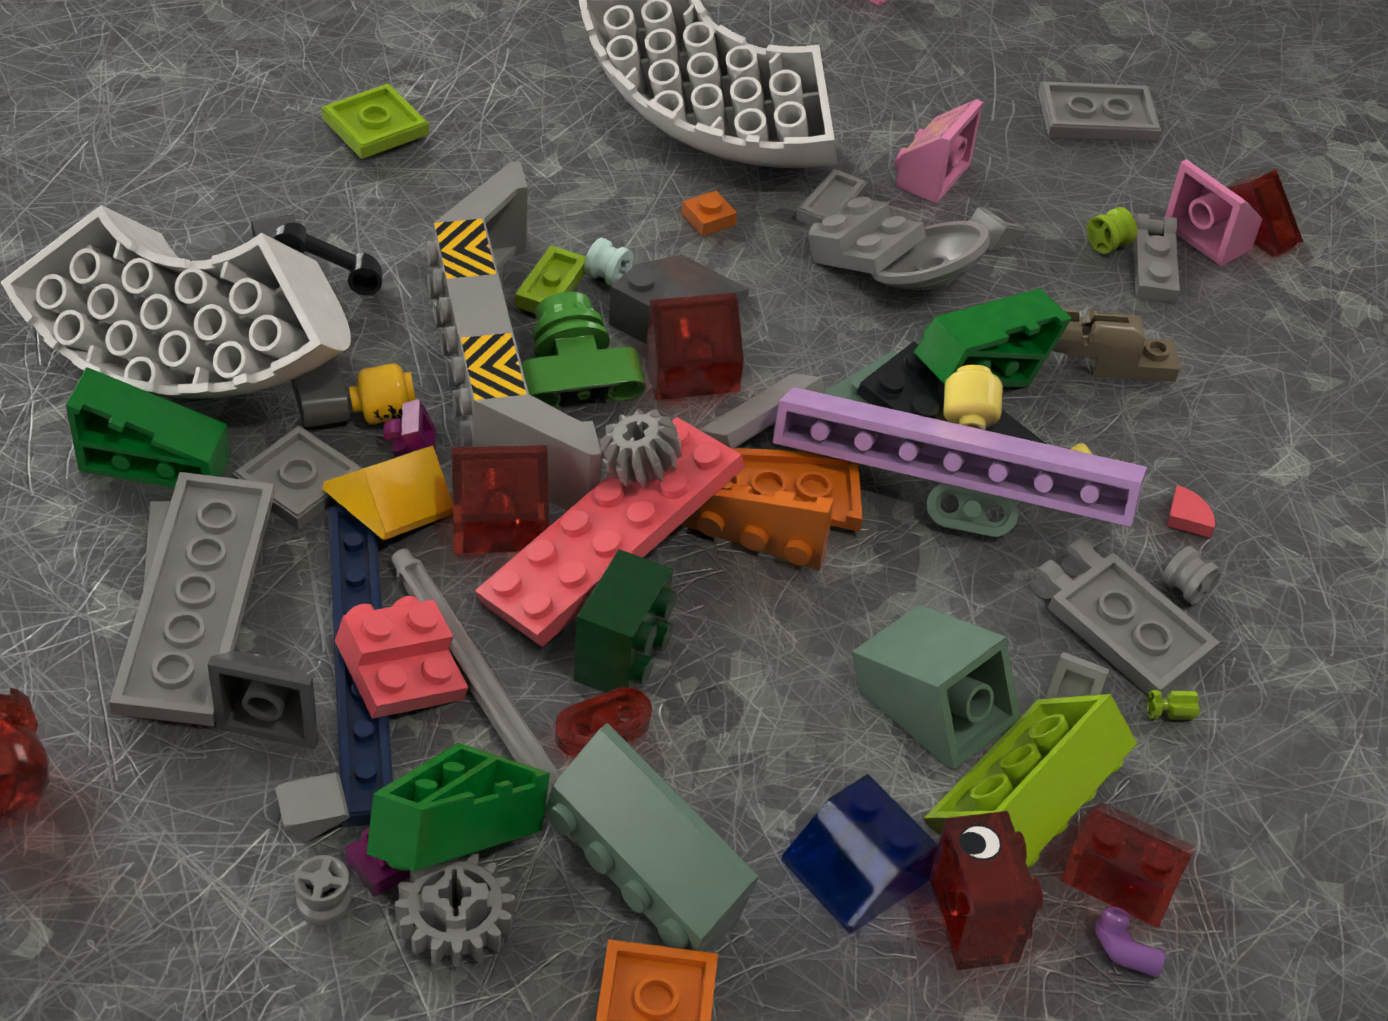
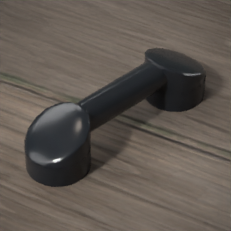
[271,223,383,295]

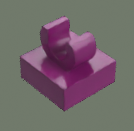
[384,399,436,456]
[345,828,410,897]

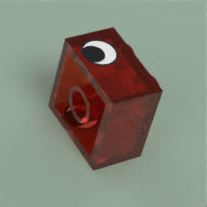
[929,811,1043,970]

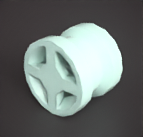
[584,237,634,286]

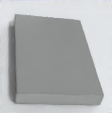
[1038,81,1161,142]

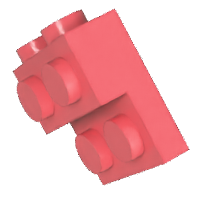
[335,596,468,719]

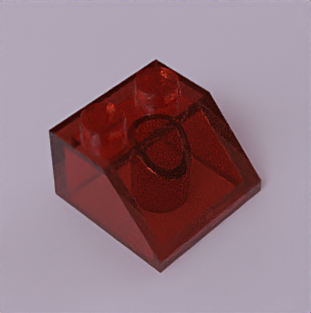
[645,292,744,400]
[451,445,549,554]
[1061,802,1197,928]

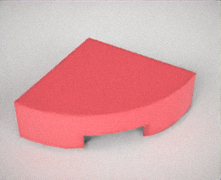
[1166,485,1215,538]

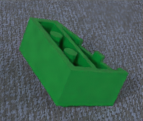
[914,288,1072,387]

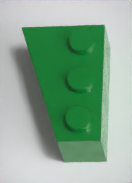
[66,367,231,488]
[366,743,550,871]

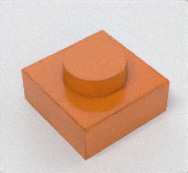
[681,190,737,237]

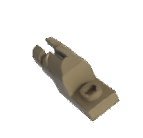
[1053,308,1180,381]

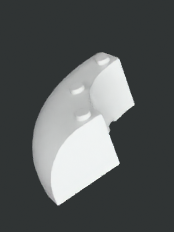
[579,0,838,168]
[1,205,351,399]

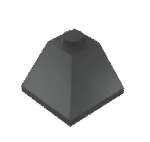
[207,650,319,749]

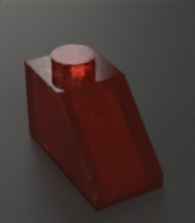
[1226,169,1303,257]

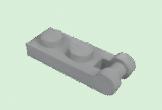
[1133,213,1180,303]

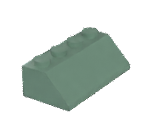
[545,723,759,952]

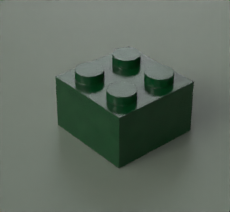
[573,549,677,701]

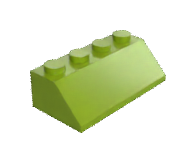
[924,694,1138,870]

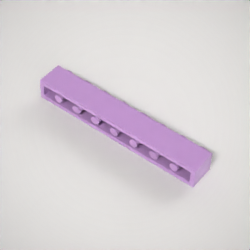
[773,387,1147,527]

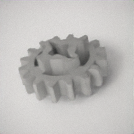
[395,852,515,967]

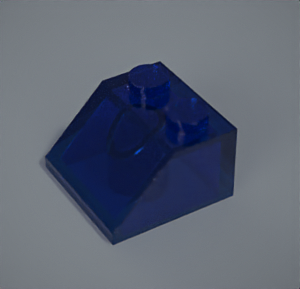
[781,774,939,934]

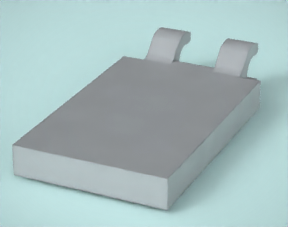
[1030,538,1220,695]

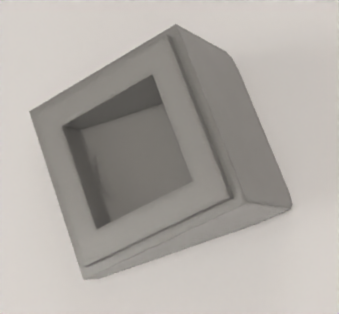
[970,206,1026,251]
[275,772,350,843]

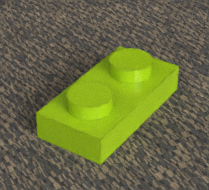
[515,245,586,313]

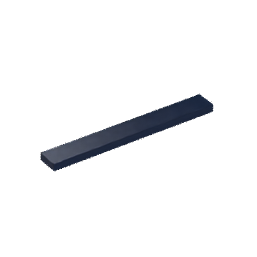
[328,506,393,827]

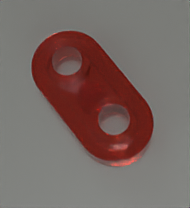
[555,688,652,757]

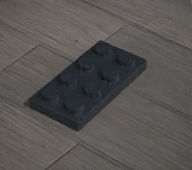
[856,341,1046,444]

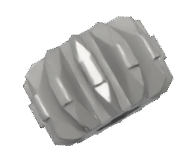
[600,408,682,487]

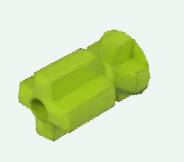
[1147,690,1200,720]

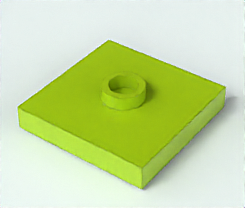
[321,83,429,159]

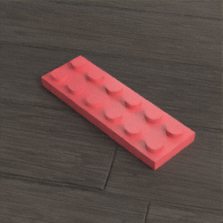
[475,417,745,647]

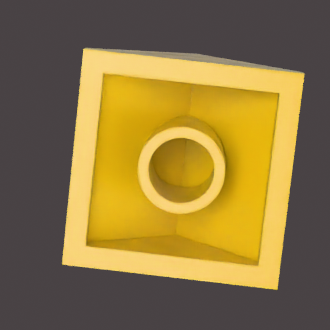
[322,445,454,540]

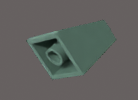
[852,604,1020,770]

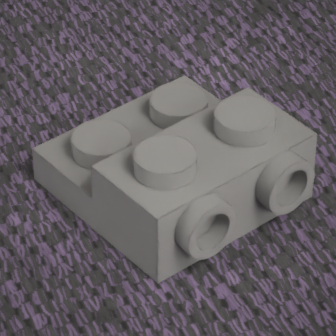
[807,197,926,274]

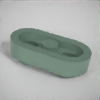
[927,483,1018,537]

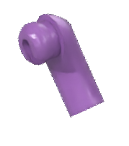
[1095,906,1166,978]

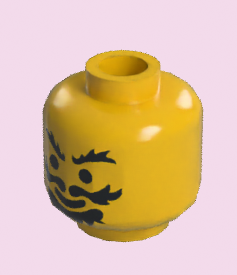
[349,363,416,425]

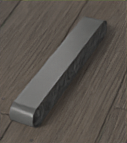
[251,214,350,429]

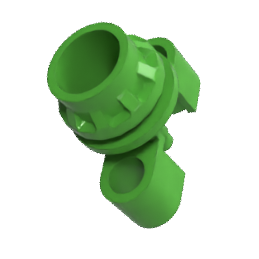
[521,291,646,410]

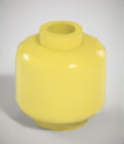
[943,365,1003,430]

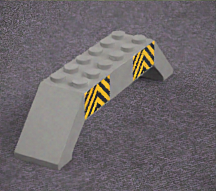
[426,162,602,510]

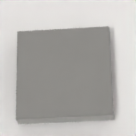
[232,426,363,530]

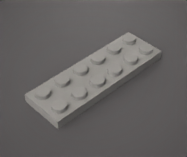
[109,472,275,726]

